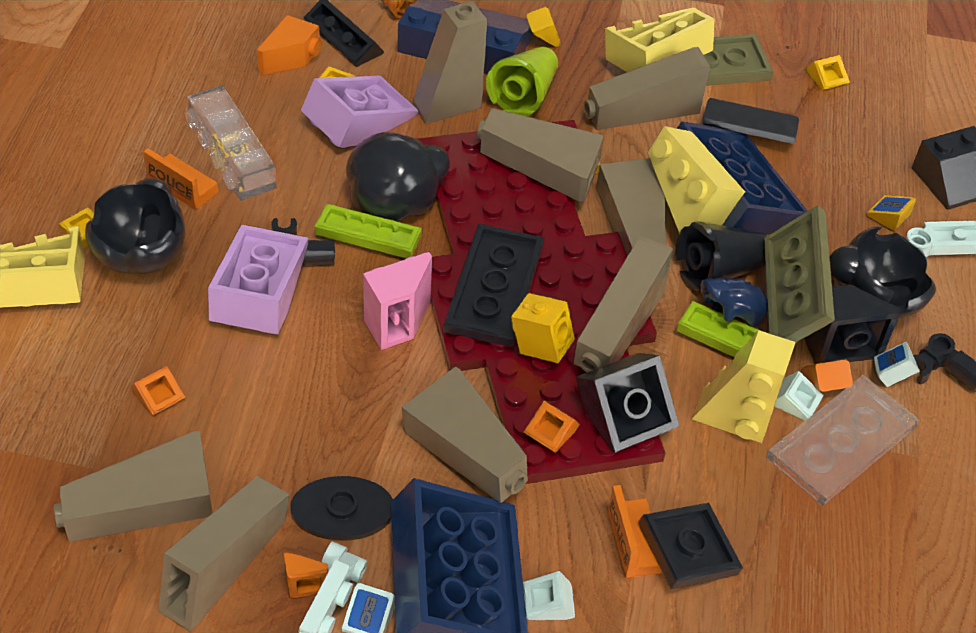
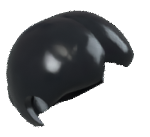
[346,132,450,222]
[85,178,185,274]
[829,226,936,319]

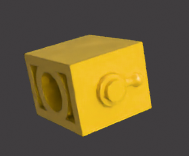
[511,293,575,363]

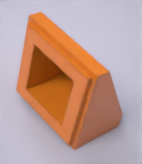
[802,359,853,392]
[131,366,185,416]
[524,401,580,453]
[283,552,329,599]

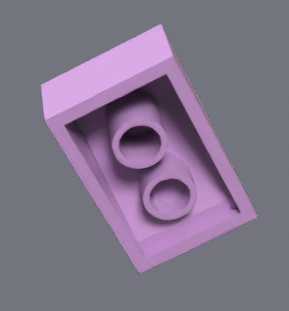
[301,76,419,148]
[208,225,308,335]

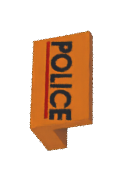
[143,148,219,210]
[608,485,663,578]

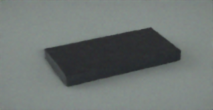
[443,224,545,347]

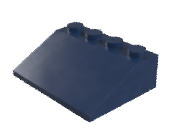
[398,0,533,74]
[676,121,808,235]
[391,478,528,633]

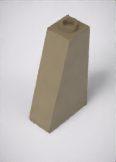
[413,1,487,124]
[584,47,710,130]
[477,108,604,202]
[596,158,666,257]
[574,234,673,372]
[402,367,528,503]
[54,431,213,542]
[158,476,290,632]

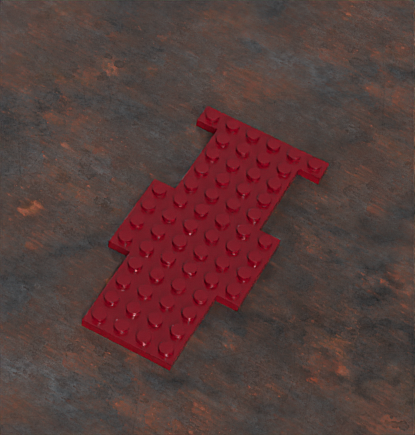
[417,120,666,484]

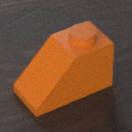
[257,15,322,75]

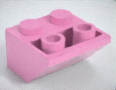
[363,252,432,350]

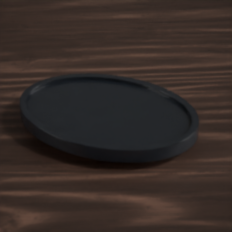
[290,476,393,541]

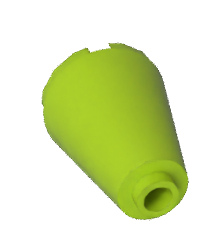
[486,47,558,117]

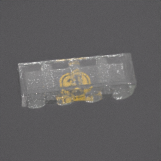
[185,85,277,201]

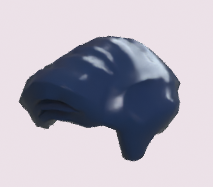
[700,278,768,328]

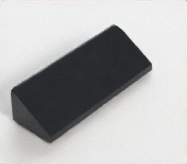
[303,0,384,67]
[702,98,799,144]

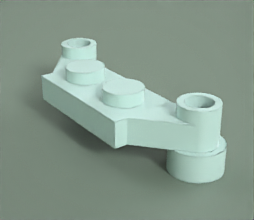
[905,221,976,257]
[299,541,368,633]

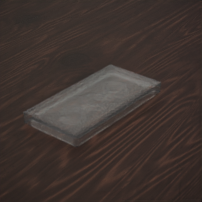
[766,375,920,506]

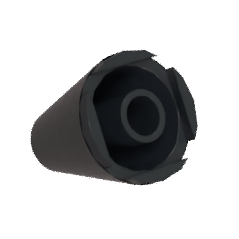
[676,221,767,290]

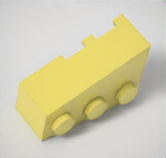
[605,7,715,72]

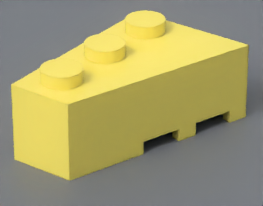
[648,126,745,234]
[0,226,85,308]
[692,330,796,443]

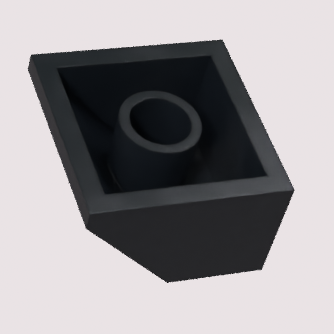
[912,126,976,210]
[804,285,900,364]
[575,353,680,452]

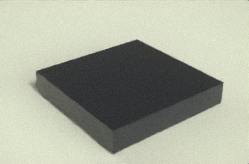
[638,502,743,589]

